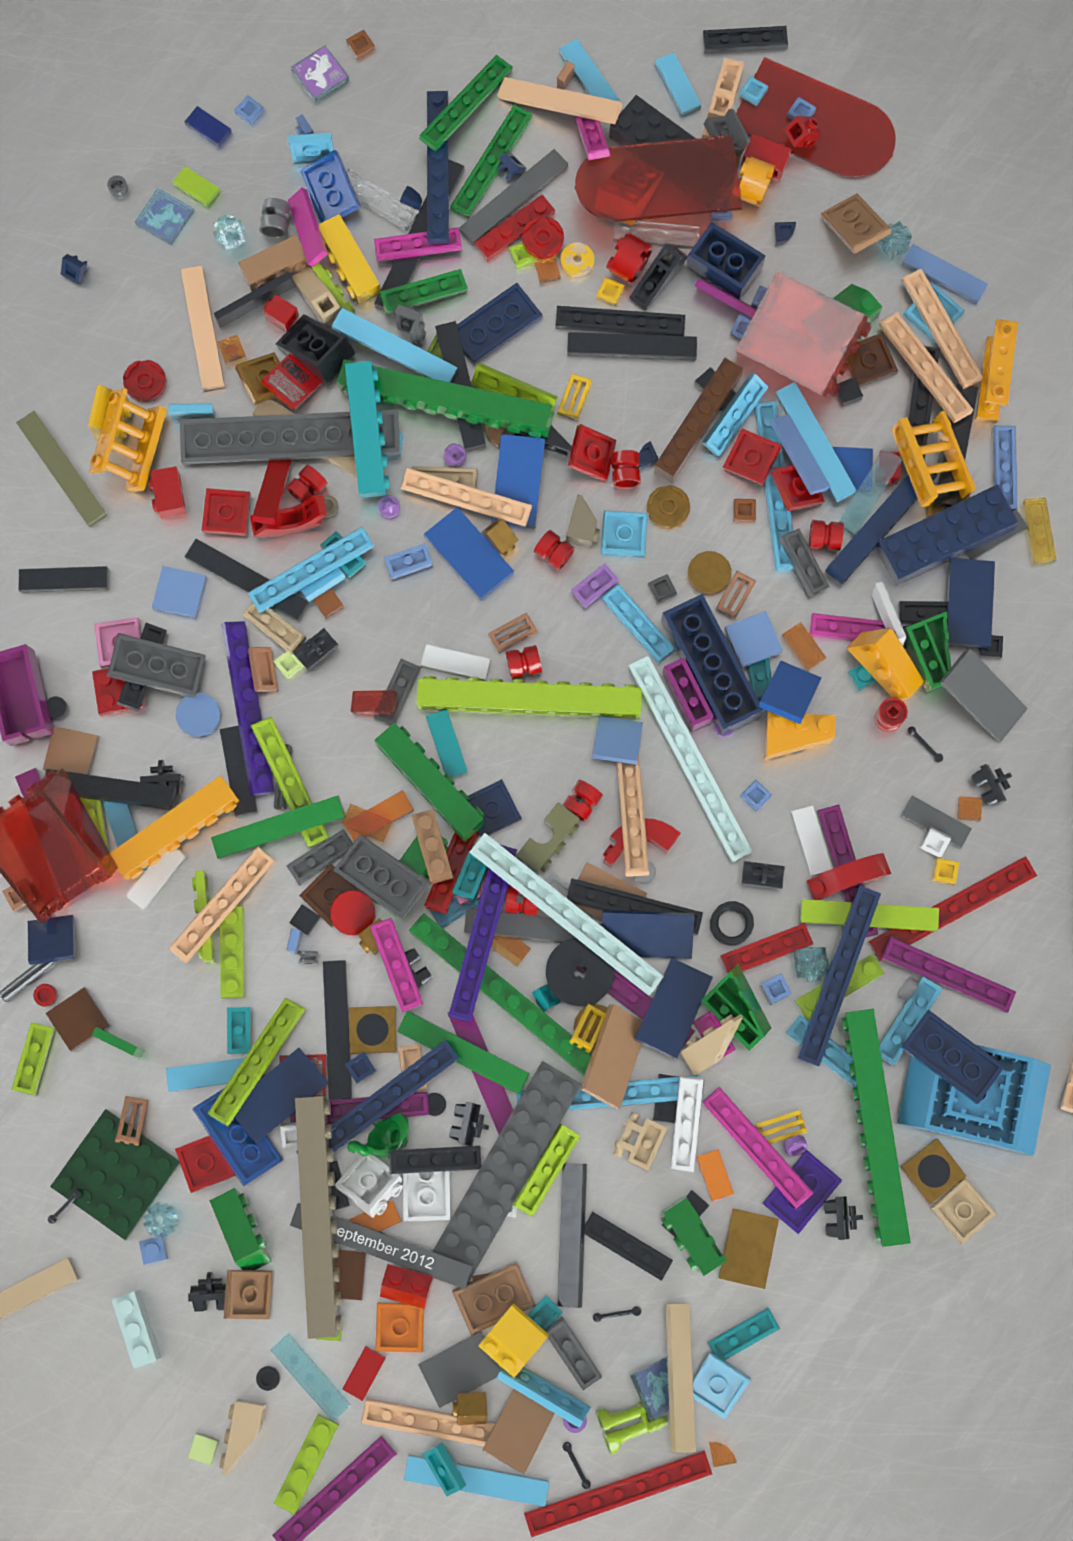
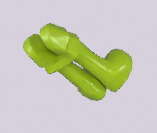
[596,1402,669,1455]

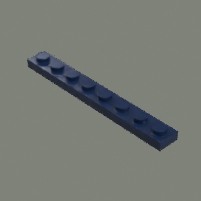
[427,91,449,244]
[796,885,881,1067]
[296,1040,460,1154]

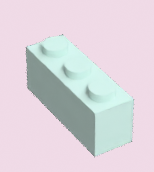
[112,1290,161,1369]

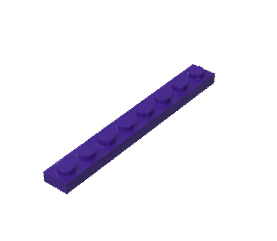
[221,621,274,796]
[448,844,518,1022]

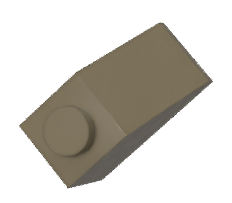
[566,494,600,548]

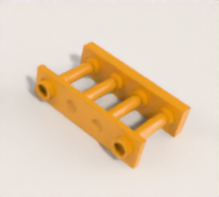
[975,319,1018,423]
[89,388,167,492]
[891,411,976,507]

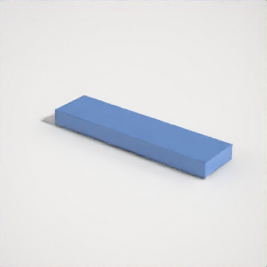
[902,244,988,304]
[769,415,830,495]
[992,425,1018,511]

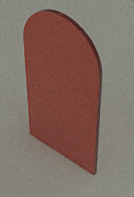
[736,57,896,178]
[574,135,743,222]

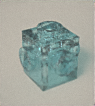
[213,215,246,250]
[878,221,912,259]
[793,947,829,982]
[143,1202,180,1238]

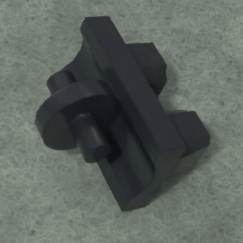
[293,628,339,671]
[140,760,184,795]
[971,764,1013,805]
[741,861,785,889]
[405,948,432,991]
[449,1101,489,1146]
[824,1196,863,1240]
[188,1272,226,1312]

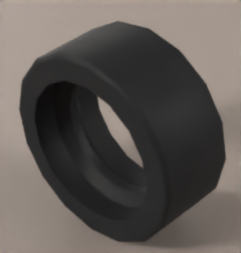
[710,901,754,946]

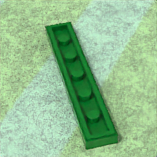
[419,55,513,152]
[450,104,532,219]
[211,795,346,859]
[397,1011,530,1094]

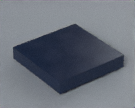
[468,779,522,837]
[27,915,76,965]

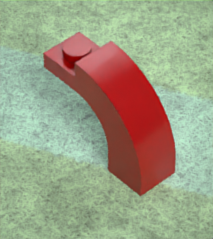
[250,494,327,538]
[603,818,681,868]
[807,853,892,900]

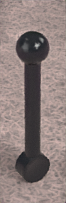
[907,726,943,763]
[48,1189,83,1224]
[593,1306,641,1322]
[562,1442,591,1489]

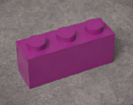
[662,657,714,732]

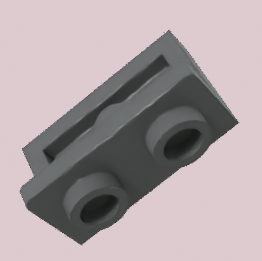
[703,109,750,157]
[395,305,426,347]

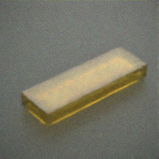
[1023,497,1057,565]

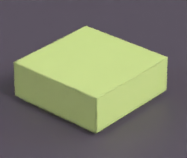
[273,651,304,680]
[188,1433,219,1465]

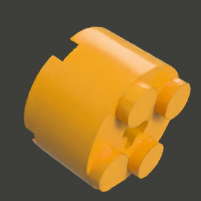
[732,157,775,207]

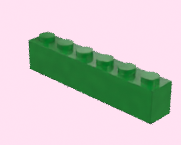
[374,723,485,842]

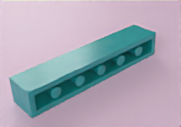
[345,361,390,498]

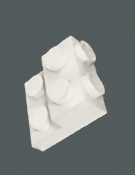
[335,1155,403,1218]

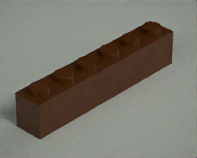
[654,358,743,484]

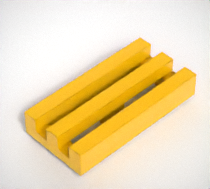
[557,373,592,421]
[569,1004,606,1053]
[756,1110,808,1144]

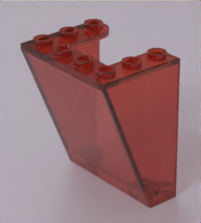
[735,271,872,399]
[0,768,118,924]

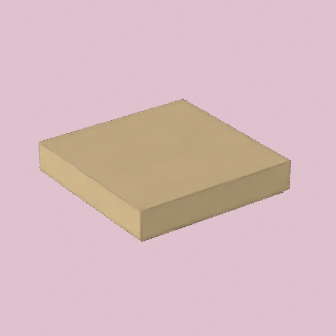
[930,1178,997,1245]

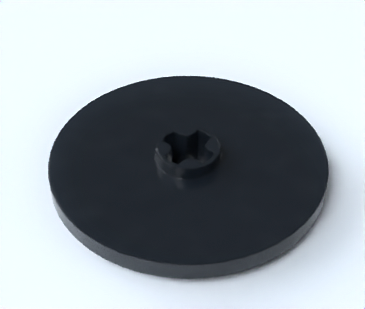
[545,938,614,1007]

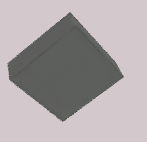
[647,574,677,604]

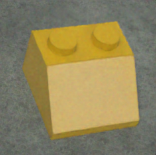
[88,384,132,444]
[478,1303,549,1378]

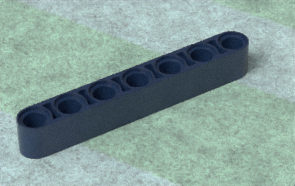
[825,473,938,585]

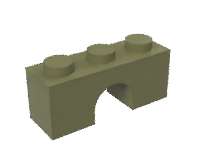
[516,802,580,875]

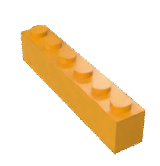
[108,775,239,880]

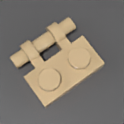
[613,1111,668,1171]

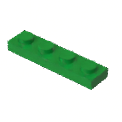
[379,269,468,315]

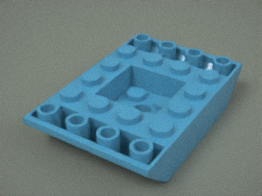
[897,1045,1051,1156]

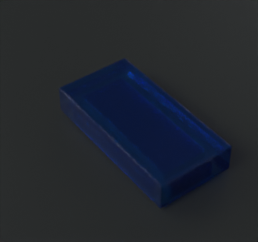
[184,106,232,147]

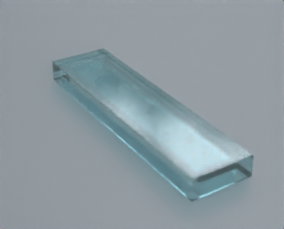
[839,448,903,535]
[270,1333,351,1422]

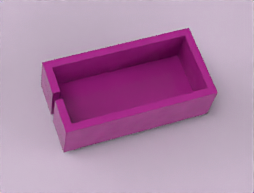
[0,644,54,746]

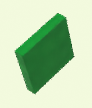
[92,1027,145,1058]

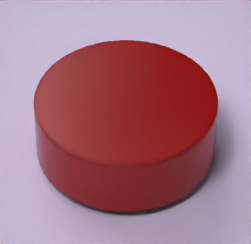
[33,984,58,1007]

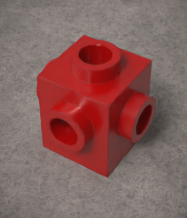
[783,116,822,148]

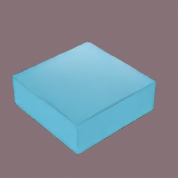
[739,76,768,106]

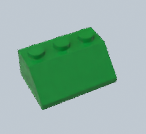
[802,284,883,354]

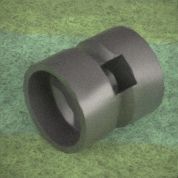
[259,198,290,238]

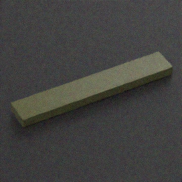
[16,411,107,527]

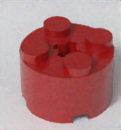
[606,233,653,284]

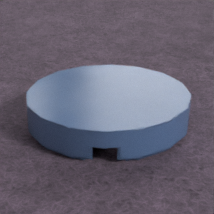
[176,693,221,737]

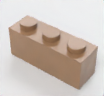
[238,235,309,292]
[411,809,453,884]

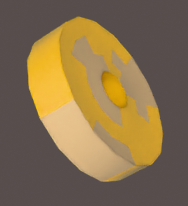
[560,243,594,278]

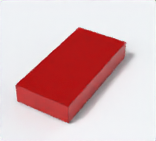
[342,1346,386,1401]

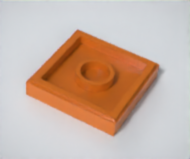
[375,1302,424,1352]

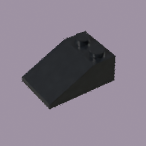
[276,314,355,383]

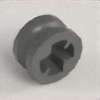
[107,175,128,198]
[298,951,318,964]

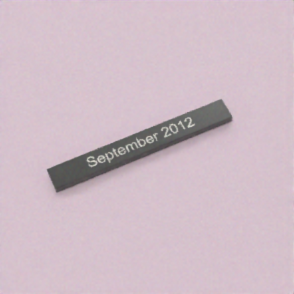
[290,1203,473,1289]

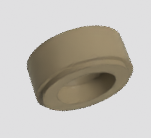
[324,495,339,518]

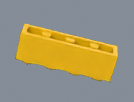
[319,214,381,305]

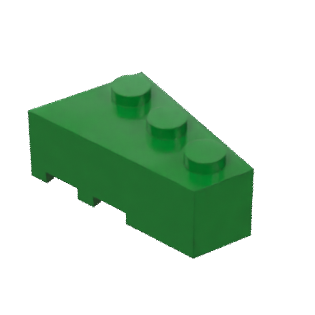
[903,612,951,693]
[701,964,772,1051]
[209,1188,272,1270]
[661,1196,728,1276]

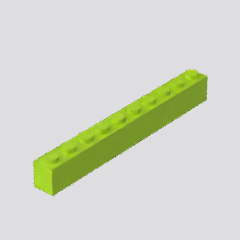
[417,676,642,719]

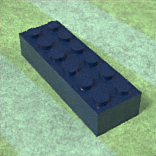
[876,484,1018,586]
[661,594,764,736]

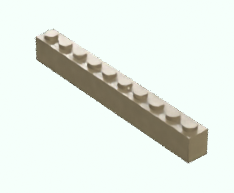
[295,1096,343,1339]

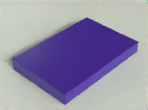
[762,1149,842,1234]

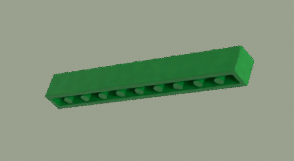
[337,359,555,438]
[409,913,593,1077]
[841,1008,911,1247]

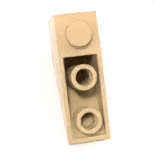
[292,266,341,327]
[680,1014,743,1076]
[219,1399,266,1476]

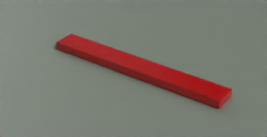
[868,856,1037,962]
[524,1450,713,1538]

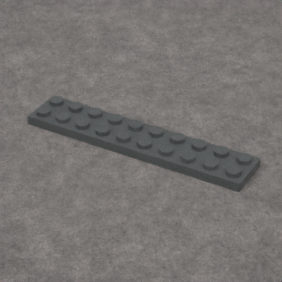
[180,409,400,464]
[433,1061,582,1283]

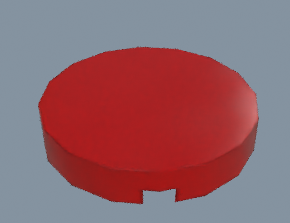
[521,217,564,259]
[123,360,167,403]
[330,890,375,936]

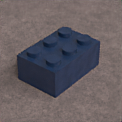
[686,222,766,299]

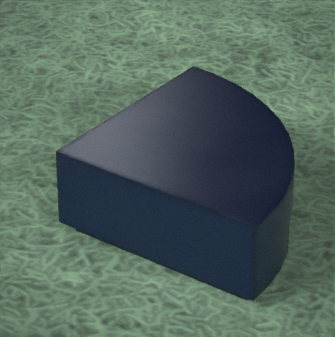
[400,185,422,210]
[774,222,796,246]
[638,441,659,470]

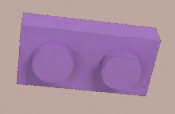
[571,563,619,608]

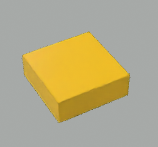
[596,277,625,306]
[932,858,960,885]

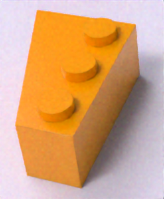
[847,628,924,699]
[764,712,835,761]

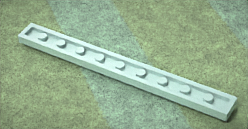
[628,656,753,863]
[470,833,664,996]

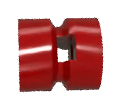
[611,450,641,488]
[286,464,328,503]
[809,520,844,551]
[533,530,575,571]
[505,645,542,680]
[874,697,908,733]
[562,779,603,822]
[505,884,538,916]

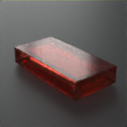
[350,690,397,715]

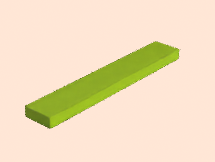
[251,716,329,848]
[800,899,939,932]
[207,998,305,1126]

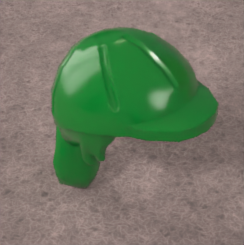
[347,1114,409,1158]

